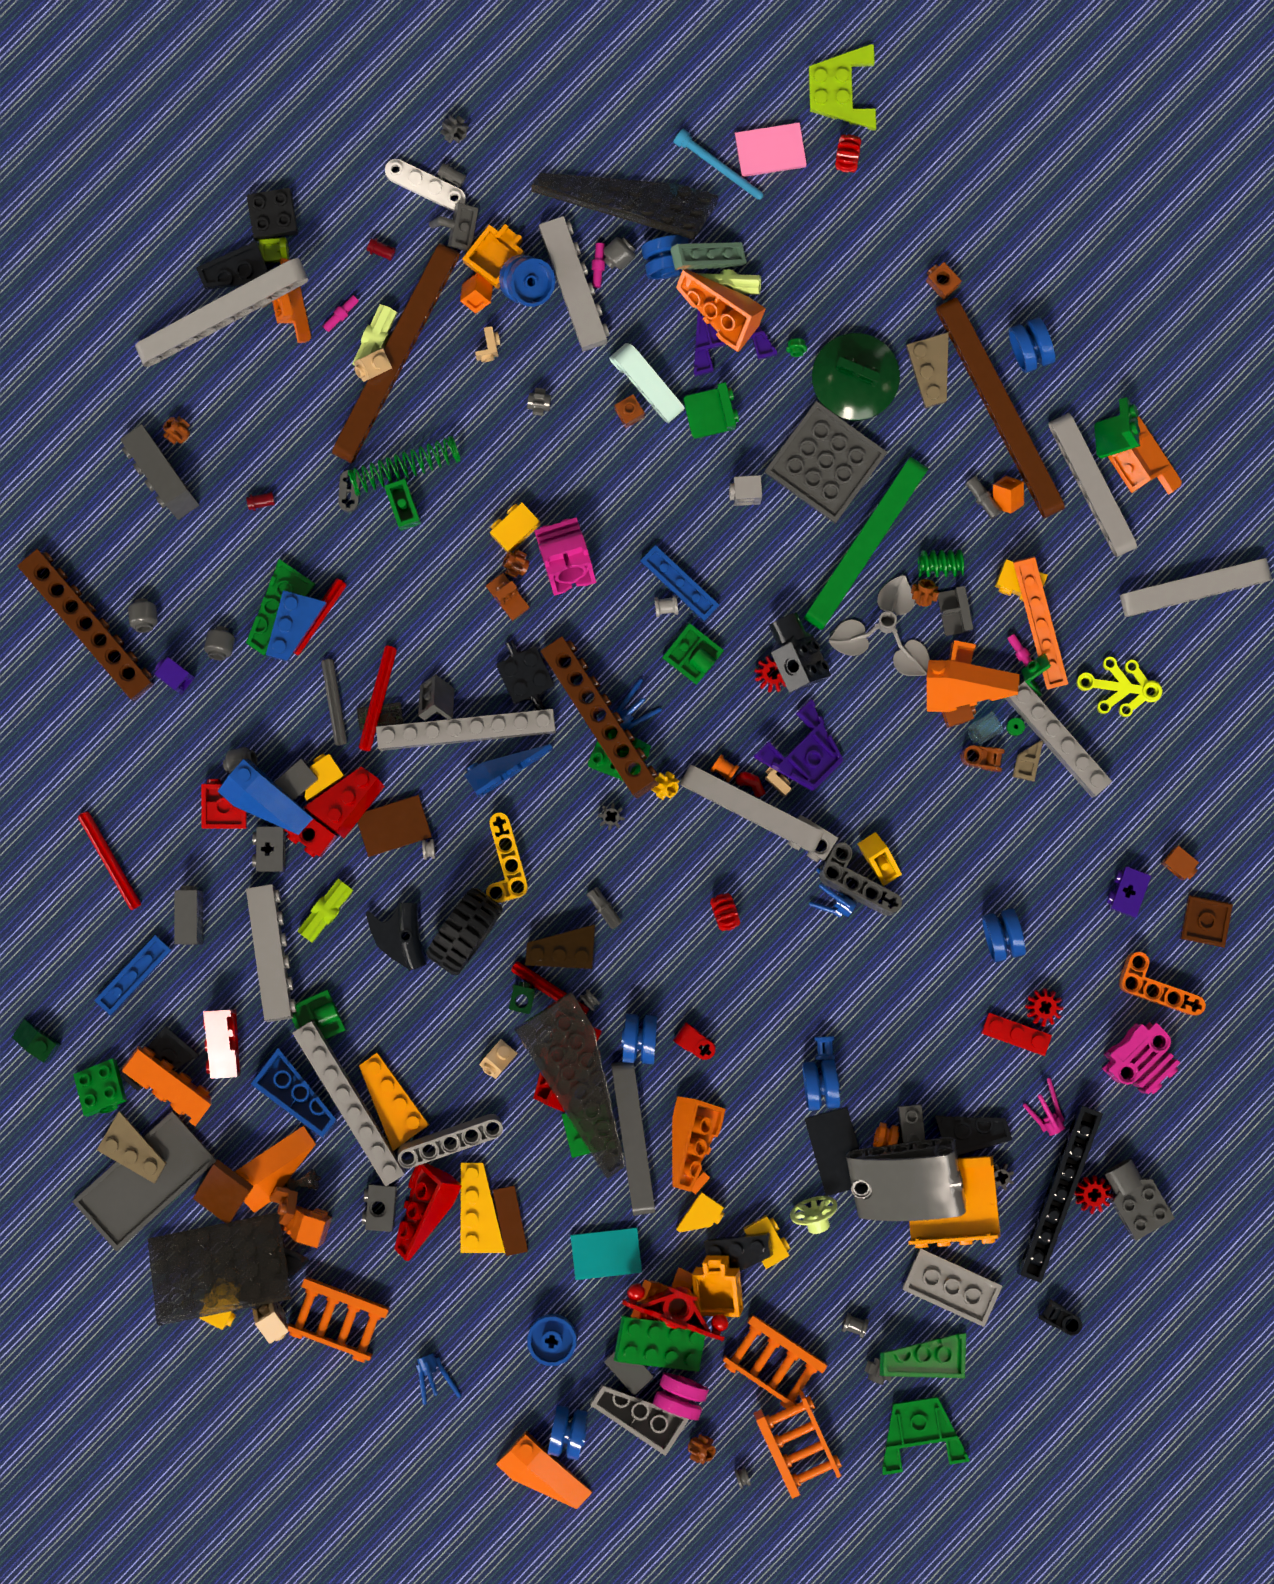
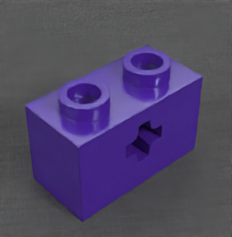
[154,657,195,695]
[1107,867,1151,918]

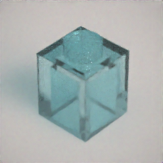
[967,711,1004,746]

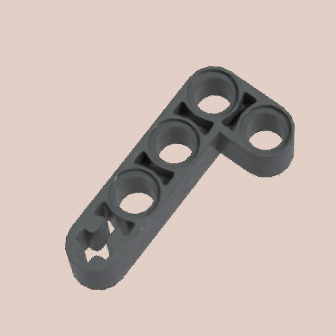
[819,842,902,916]

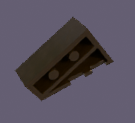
[525,924,595,969]

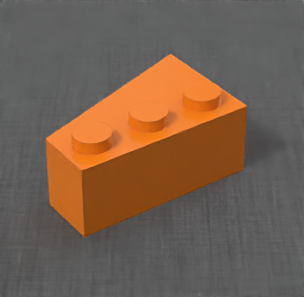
[282,1206,332,1248]

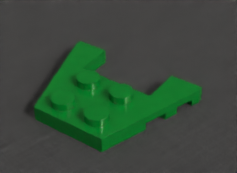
[882,1396,970,1475]

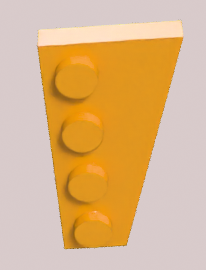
[359,1052,429,1151]

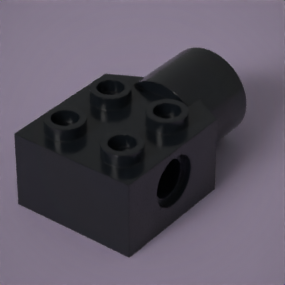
[769,612,831,693]

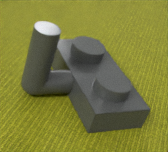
[429,203,478,252]

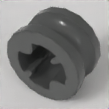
[579,989,601,1011]
[734,1466,751,1489]

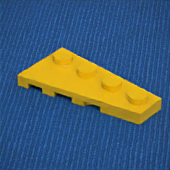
[461,1162,505,1253]

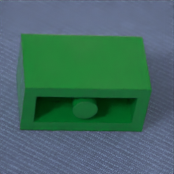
[384,479,421,531]

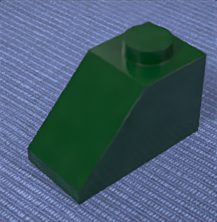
[12,1019,61,1063]

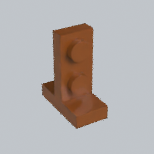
[486,573,530,622]

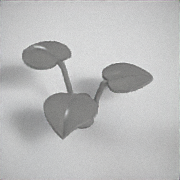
[829,575,930,676]

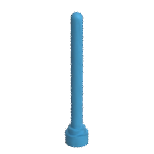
[673,128,763,200]

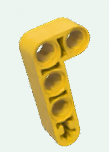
[486,813,528,903]

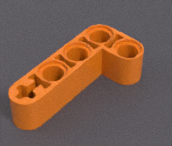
[1119,952,1206,1016]

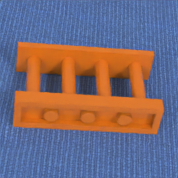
[287,1277,390,1363]
[722,1314,827,1409]
[753,1391,842,1499]

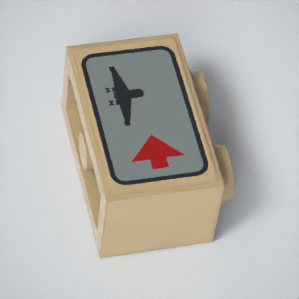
[252,1296,289,1344]

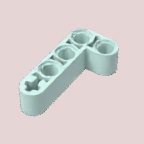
[609,343,685,423]

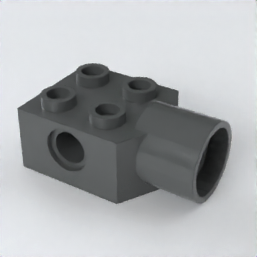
[1104,1158,1175,1241]

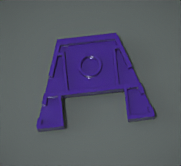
[694,310,777,377]
[753,699,844,791]

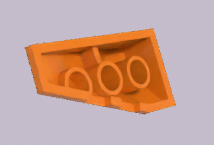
[676,269,766,352]
[927,660,1020,712]
[672,1096,726,1192]
[235,1126,316,1213]
[496,1430,592,1509]

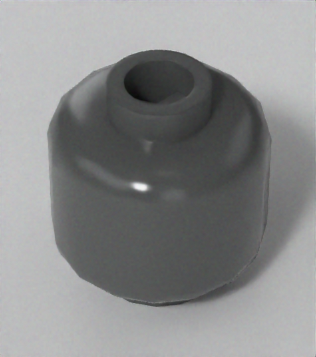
[603,237,636,270]
[128,598,158,633]
[204,626,235,661]
[223,747,258,773]

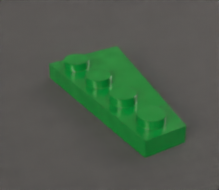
[246,559,316,656]
[880,1332,966,1378]

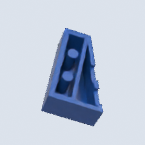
[266,590,327,662]

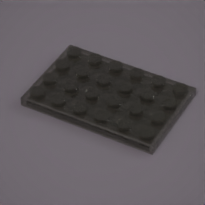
[147,1212,292,1326]

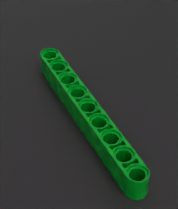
[804,456,929,631]

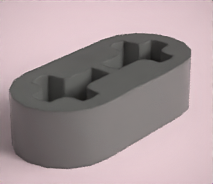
[338,470,360,513]

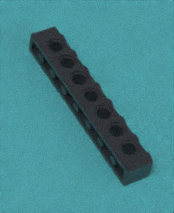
[1017,1105,1103,1283]

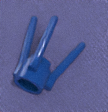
[613,678,662,730]
[809,868,857,918]
[416,1353,461,1405]

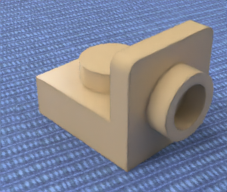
[765,767,791,797]

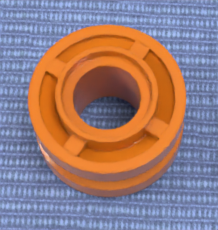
[873,1122,899,1147]

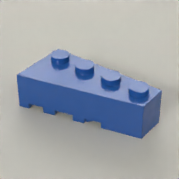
[251,1048,337,1139]

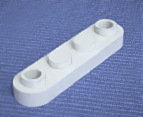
[385,159,466,211]

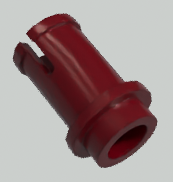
[367,238,396,261]
[246,491,275,511]

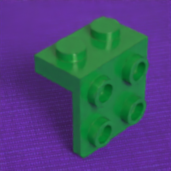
[683,382,739,439]
[1094,397,1140,458]
[588,729,651,782]

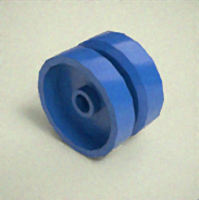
[641,235,694,279]
[499,254,555,307]
[1008,317,1055,374]
[982,908,1026,963]
[621,1014,657,1065]
[802,1059,840,1111]
[527,1313,577,1366]
[548,1405,588,1460]

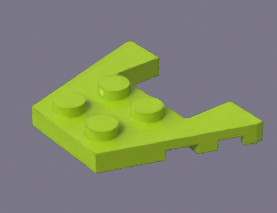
[809,44,876,130]

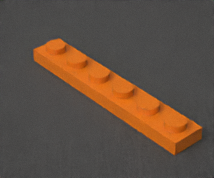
[1013,556,1068,690]

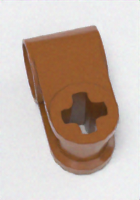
[960,745,1005,772]

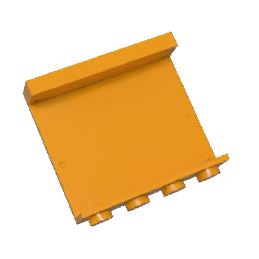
[908,1155,1001,1248]

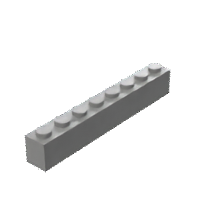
[376,709,556,751]
[293,1019,406,1186]

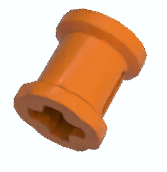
[710,754,739,782]

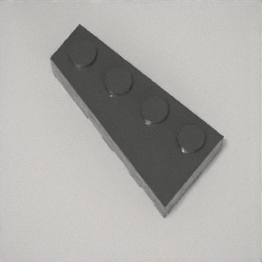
[120,424,199,520]

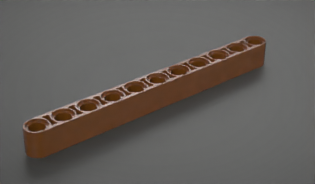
[332,243,460,464]
[936,297,1065,519]

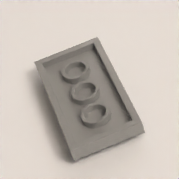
[902,1248,1002,1327]

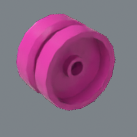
[653,1372,709,1420]

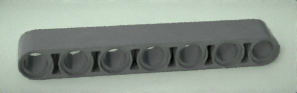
[611,1061,655,1216]

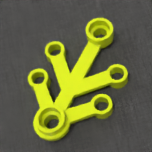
[1076,657,1162,717]

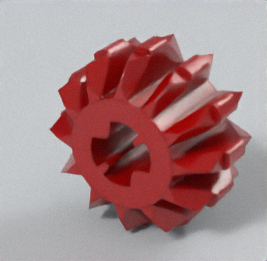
[835,134,861,173]
[754,656,786,693]
[710,893,740,931]
[1025,988,1064,1026]
[1074,1175,1113,1214]

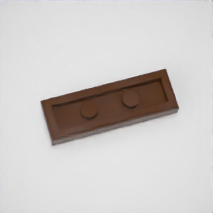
[493,1185,528,1256]

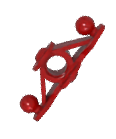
[622,1283,729,1341]

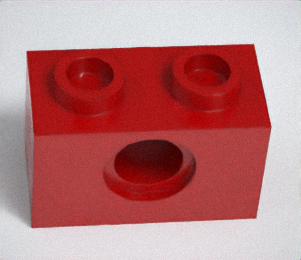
[284,819,337,858]

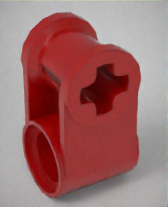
[673,1022,716,1060]

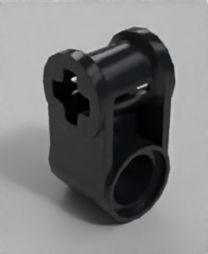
[1038,1298,1082,1336]

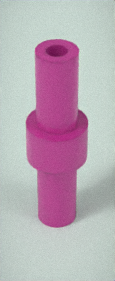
[592,243,605,288]
[322,295,359,333]
[1007,634,1032,667]

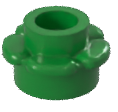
[786,338,807,357]

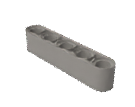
[397,1114,503,1168]

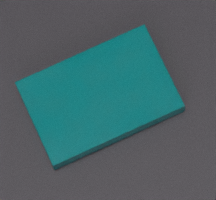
[570,1227,642,1280]

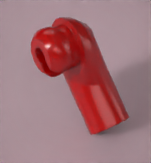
[736,772,766,798]

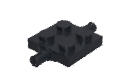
[496,640,555,711]

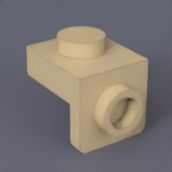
[475,326,500,362]
[354,348,392,382]
[479,1039,518,1079]

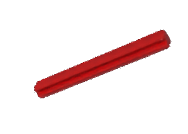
[359,646,397,751]
[78,811,141,910]

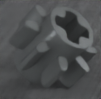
[440,115,469,144]
[527,388,551,416]
[597,803,625,831]
[994,1163,1014,1191]
[864,1357,892,1385]

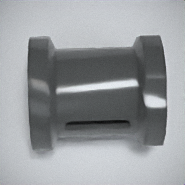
[841,1312,869,1338]

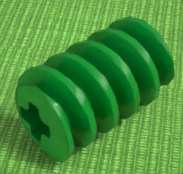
[918,549,964,578]

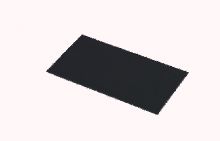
[805,1107,866,1196]

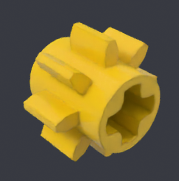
[651,771,679,800]

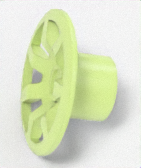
[790,1196,838,1234]

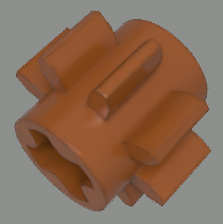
[163,416,190,444]
[502,550,530,578]
[911,579,939,607]
[688,1434,716,1464]

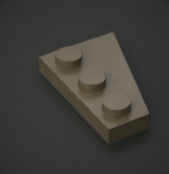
[906,332,949,409]
[97,1111,167,1183]

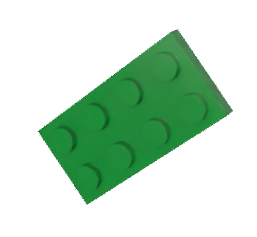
[614,1315,705,1372]

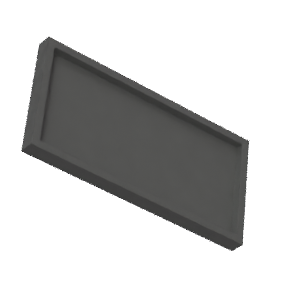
[72,1111,217,1252]

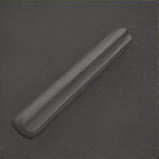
[321,659,347,746]

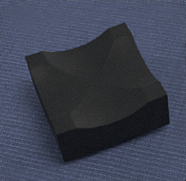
[246,188,299,242]

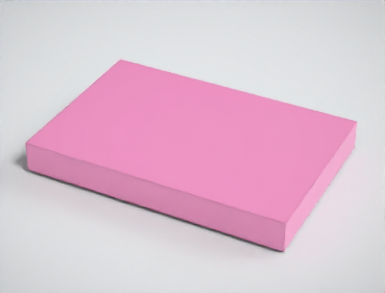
[735,123,806,177]

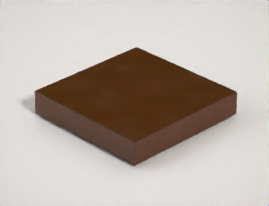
[1180,895,1233,948]

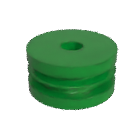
[1006,718,1025,736]

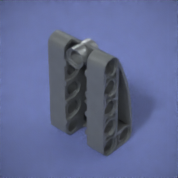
[846,1137,966,1221]

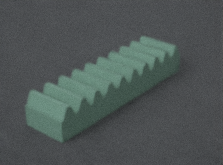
[670,242,747,270]

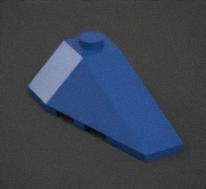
[464,744,553,798]
[218,758,314,835]

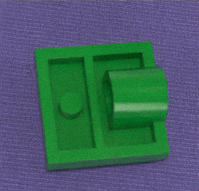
[662,623,724,686]
[292,990,346,1039]
[73,1058,127,1117]

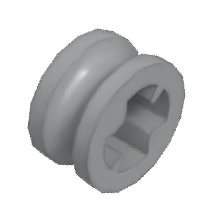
[422,839,435,860]

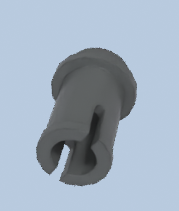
[437,163,467,188]

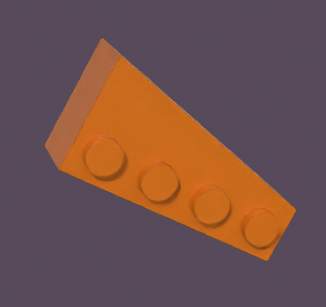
[122,1046,211,1126]

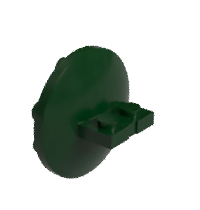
[812,333,900,421]

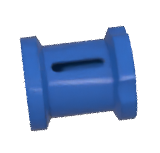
[815,1036,835,1060]

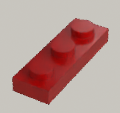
[981,1013,1052,1056]

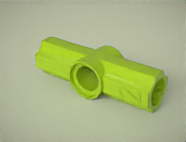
[297,879,354,943]

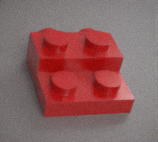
[201,779,247,829]

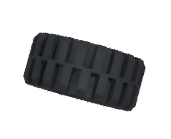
[426,888,503,975]

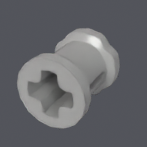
[654,595,678,617]

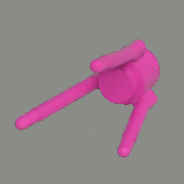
[1023,1078,1065,1136]

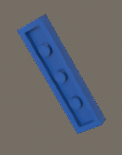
[640,545,719,622]
[94,935,173,1016]

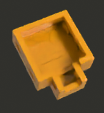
[462,224,524,289]
[692,1255,744,1317]

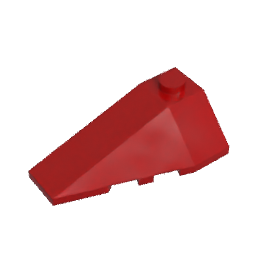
[394,1163,462,1261]

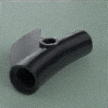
[366,903,427,971]

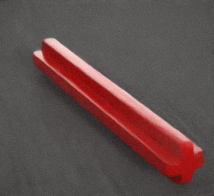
[294,578,346,655]
[511,962,589,1018]

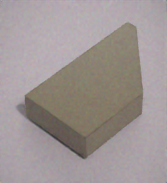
[1012,741,1043,782]

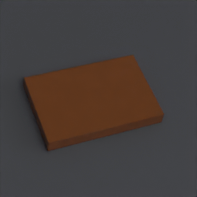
[357,795,432,857]
[193,1159,254,1225]

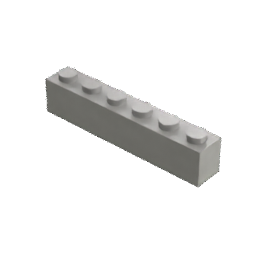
[539,216,610,352]
[1005,681,1112,798]
[246,884,297,1023]

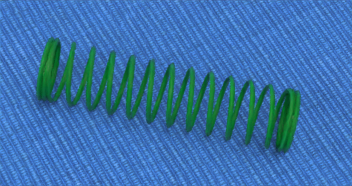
[348,436,461,496]

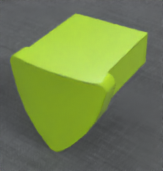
[259,237,289,263]

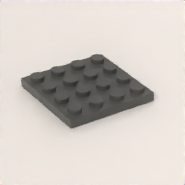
[764,401,887,524]

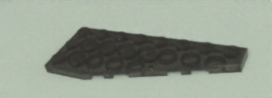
[531,173,718,240]
[514,992,626,1179]

